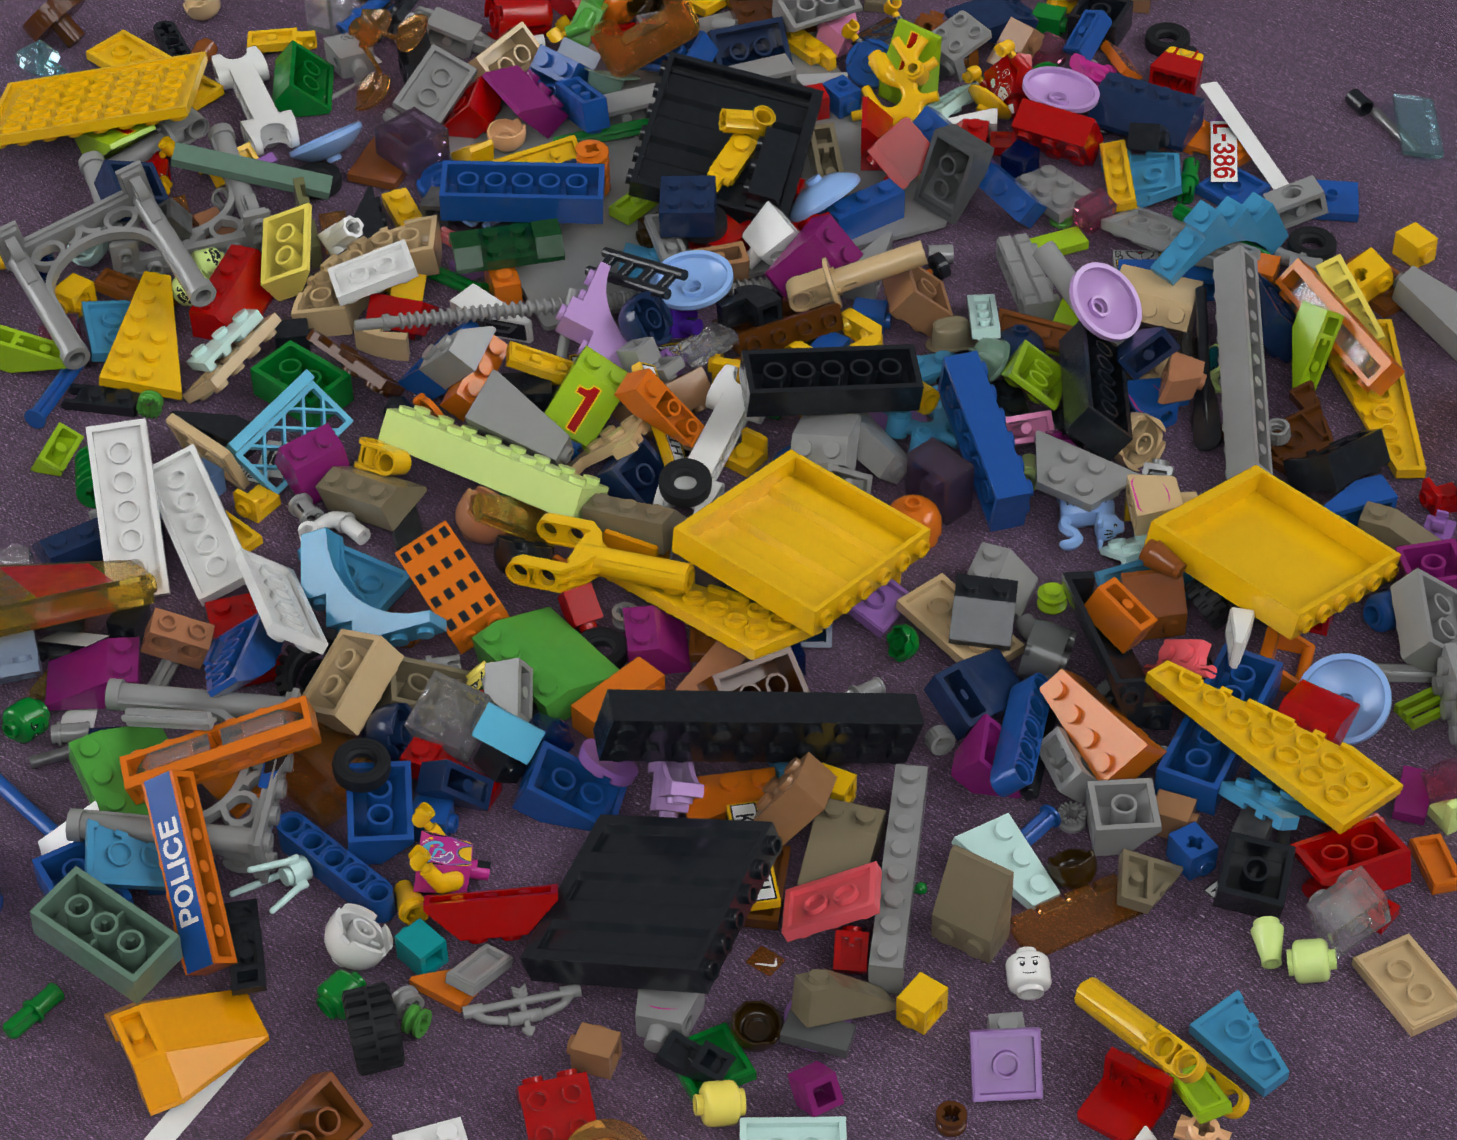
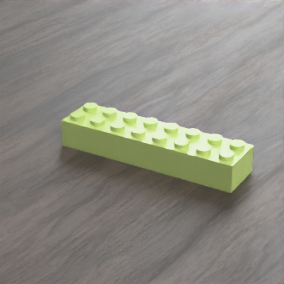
[378,405,609,519]

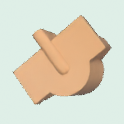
[1173,1114,1232,1140]

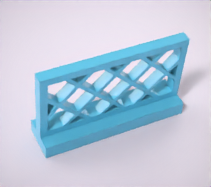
[226,369,354,495]

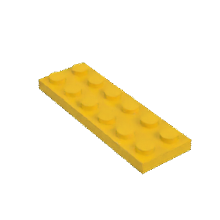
[86,29,225,111]

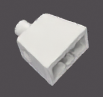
[742,201,799,270]

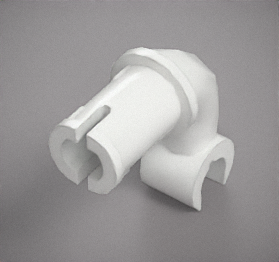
[298,511,371,545]

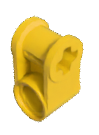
[354,437,412,476]

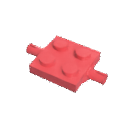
[1143,639,1217,702]

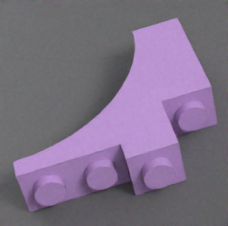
[555,261,628,369]
[648,761,704,818]

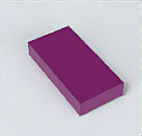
[1392,765,1436,826]

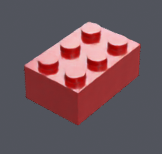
[1011,98,1104,167]

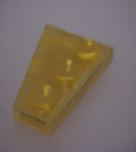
[472,493,555,546]

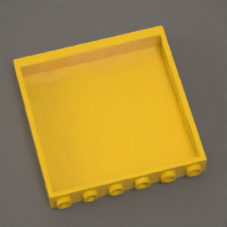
[1144,465,1401,640]

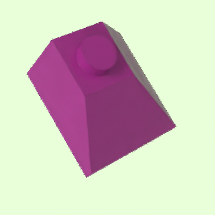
[951,713,1022,799]

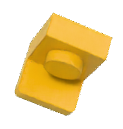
[724,427,768,477]
[233,484,281,523]

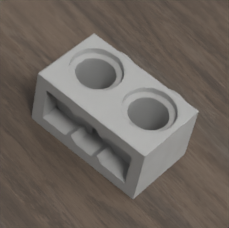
[1039,726,1097,804]

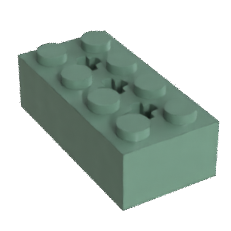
[29,866,183,1004]

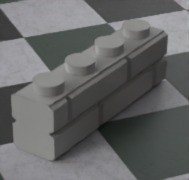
[996,233,1060,321]

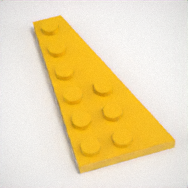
[99,271,182,400]

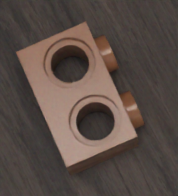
[140,607,215,670]

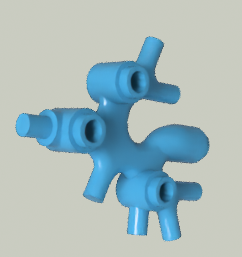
[882,385,959,468]

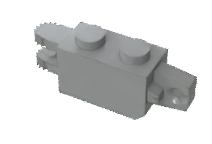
[408,6,496,59]

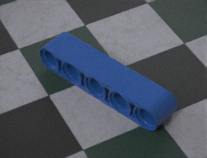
[990,672,1050,798]
[276,811,396,923]

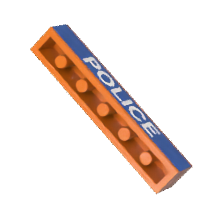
[142,770,238,976]

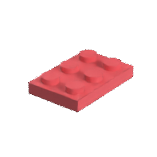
[782,861,882,942]

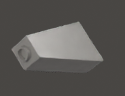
[1392,266,1457,361]
[465,369,574,466]
[843,413,911,484]

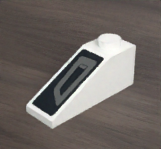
[450,283,534,343]

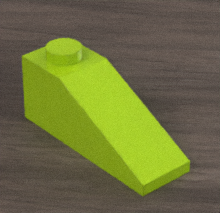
[1292,301,1345,391]
[0,325,67,373]

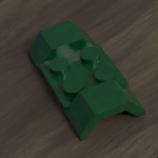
[448,218,565,275]

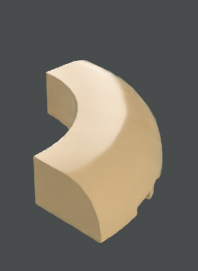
[291,215,442,337]

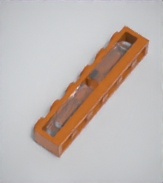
[1275,258,1406,396]
[119,695,322,805]

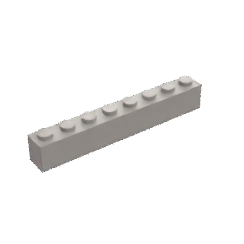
[603,53,796,125]
[868,764,928,994]

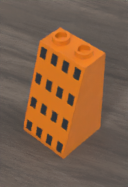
[395,520,510,655]

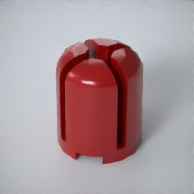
[484,0,553,40]

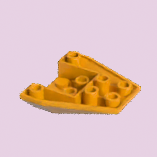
[104,990,270,1116]

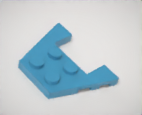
[1100,150,1183,218]
[1218,777,1327,831]

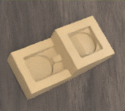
[354,329,410,361]

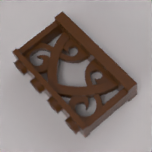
[712,296,844,357]

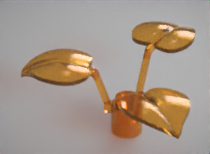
[348,9,429,111]

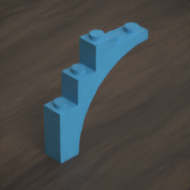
[1150,192,1289,285]
[301,527,447,648]

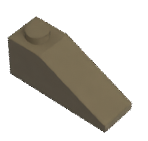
[808,122,849,197]
[1358,501,1441,550]
[791,969,896,1028]

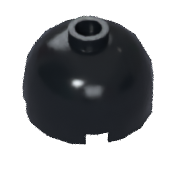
[494,535,554,583]

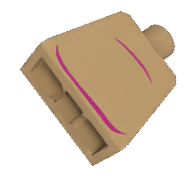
[1125,474,1198,536]

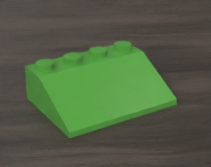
[472,606,619,730]
[68,726,203,815]

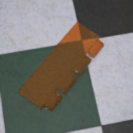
[1010,873,1144,956]

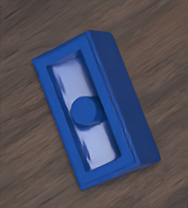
[1062,9,1112,61]

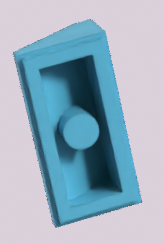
[471,702,545,765]

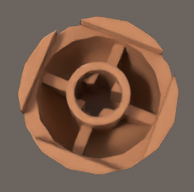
[455,486,516,545]

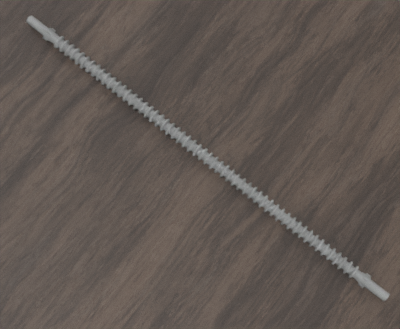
[354,277,778,331]

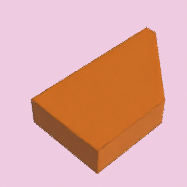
[409,969,479,1013]

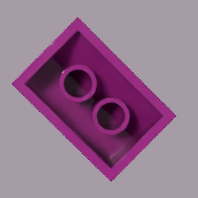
[482,65,568,139]

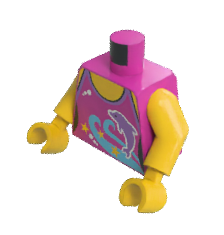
[408,802,491,894]

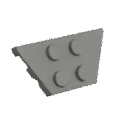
[1034,430,1141,512]

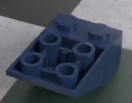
[923,648,1021,741]

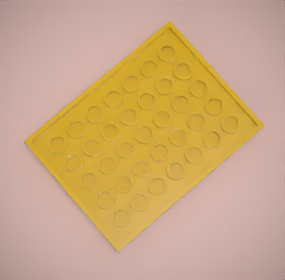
[0,51,208,149]

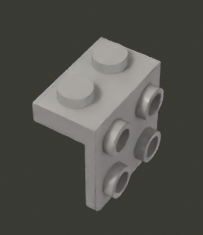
[932,10,992,82]

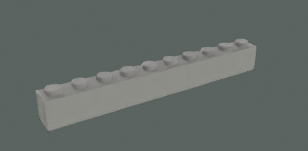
[1212,244,1273,480]

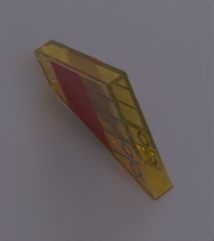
[0,560,157,637]

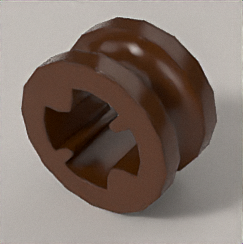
[935,1101,967,1137]

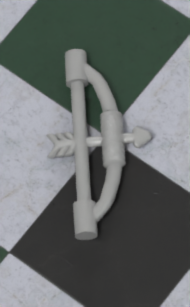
[462,983,582,1037]

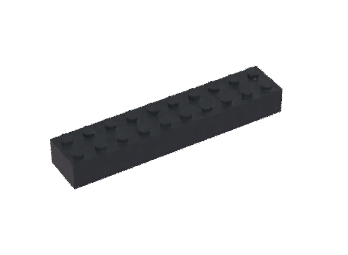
[593,689,924,764]

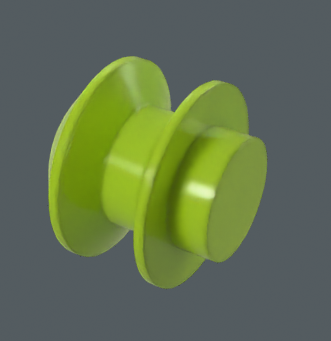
[1037,582,1067,615]

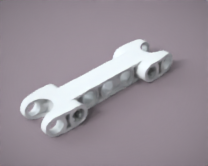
[211,46,300,156]
[653,364,765,514]

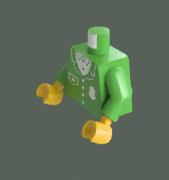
[546,0,609,48]

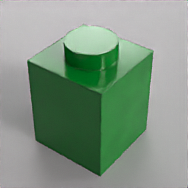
[1032,2,1068,42]

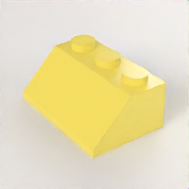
[260,203,312,301]

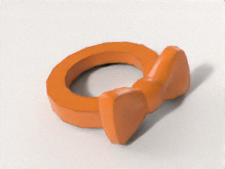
[412,393,444,417]

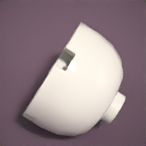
[324,903,393,971]

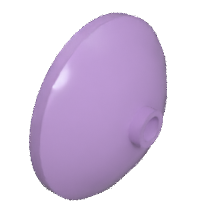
[1022,66,1100,114]
[1069,262,1142,342]

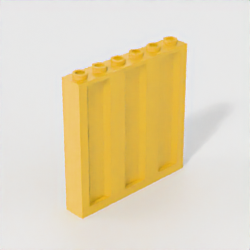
[672,449,931,636]

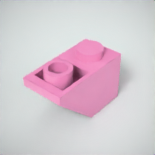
[816,13,859,58]

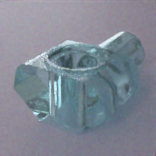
[15,40,67,77]

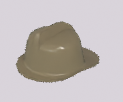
[925,315,978,353]

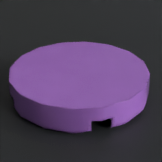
[578,738,639,787]

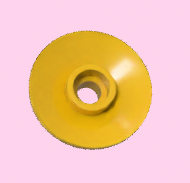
[968,84,1012,120]

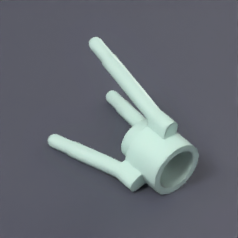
[229,854,313,914]

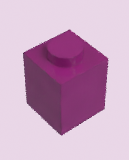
[787,1061,844,1117]

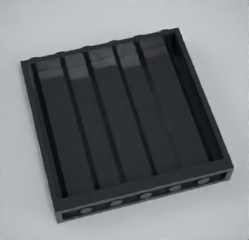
[625,51,824,223]
[520,814,783,994]

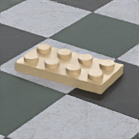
[182,312,282,404]
[896,573,1025,662]

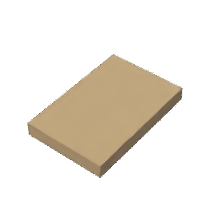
[166,413,250,491]
[1352,933,1457,1037]

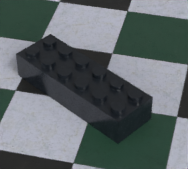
[1059,321,1133,461]
[739,344,924,417]

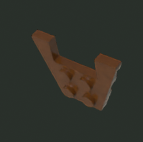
[306,329,406,398]
[1221,380,1334,475]

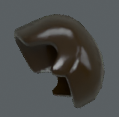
[1047,848,1097,889]
[731,1000,783,1052]

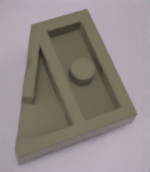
[1116,848,1183,914]

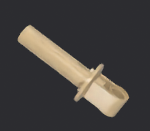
[786,240,928,312]

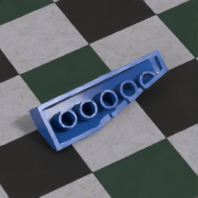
[203,613,285,697]

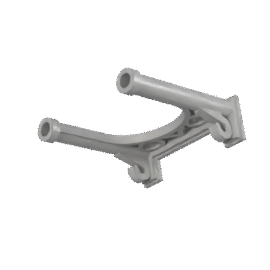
[78,123,271,280]
[0,160,217,370]
[65,678,301,884]

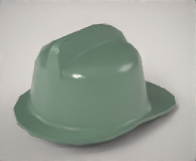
[584,68,640,94]
[969,338,1010,382]

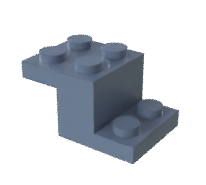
[0,622,44,685]

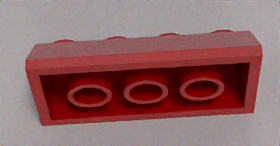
[189,244,274,340]

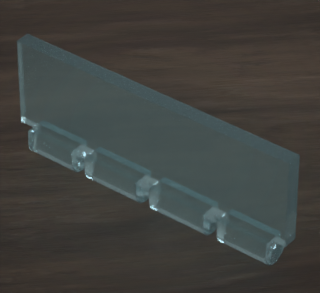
[1392,93,1444,159]

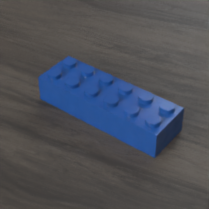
[439,160,605,224]
[937,351,1034,532]
[1154,644,1284,816]

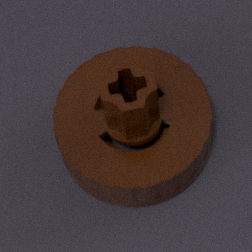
[22,0,85,49]

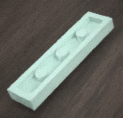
[967,294,1001,341]

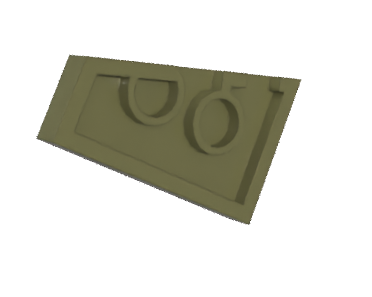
[293,177,322,269]

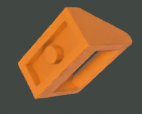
[1259,626,1316,692]

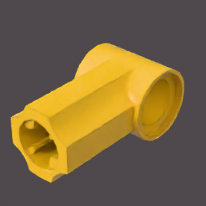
[718,105,776,141]

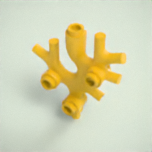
[851,35,940,126]

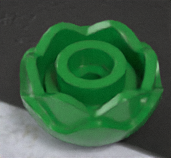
[886,623,919,662]

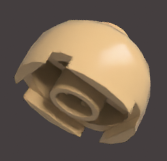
[1114,412,1166,472]

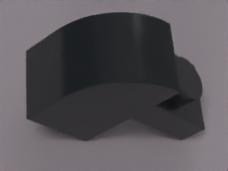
[716,285,783,331]

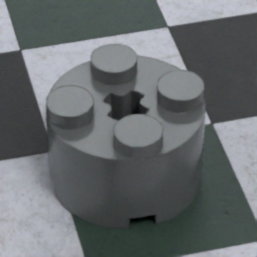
[1017,618,1078,679]

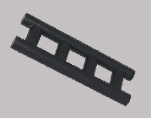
[585,247,688,300]

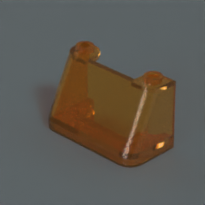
[590,0,700,77]

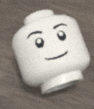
[1005,946,1052,1000]

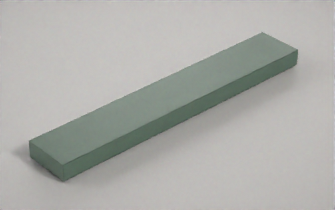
[170,142,333,200]

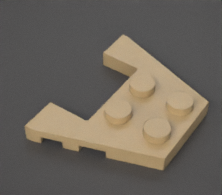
[567,414,651,475]

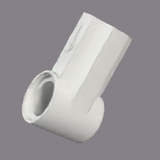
[317,215,364,256]

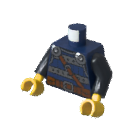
[841,0,905,45]

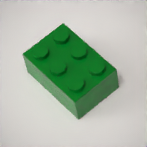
[250,340,354,427]

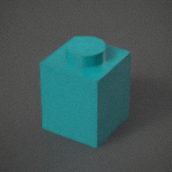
[394,918,449,975]

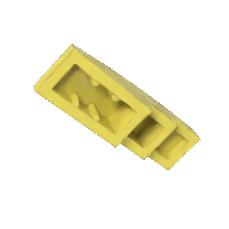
[1315,254,1386,341]

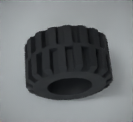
[342,981,405,1076]

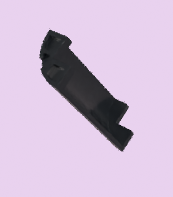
[1062,571,1173,730]

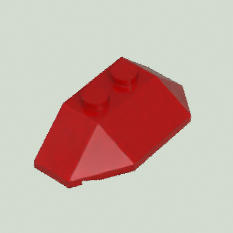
[423,884,558,944]

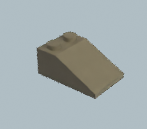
[377,656,480,729]
[797,798,886,886]
[931,844,1014,964]

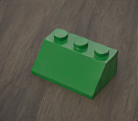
[272,40,334,117]

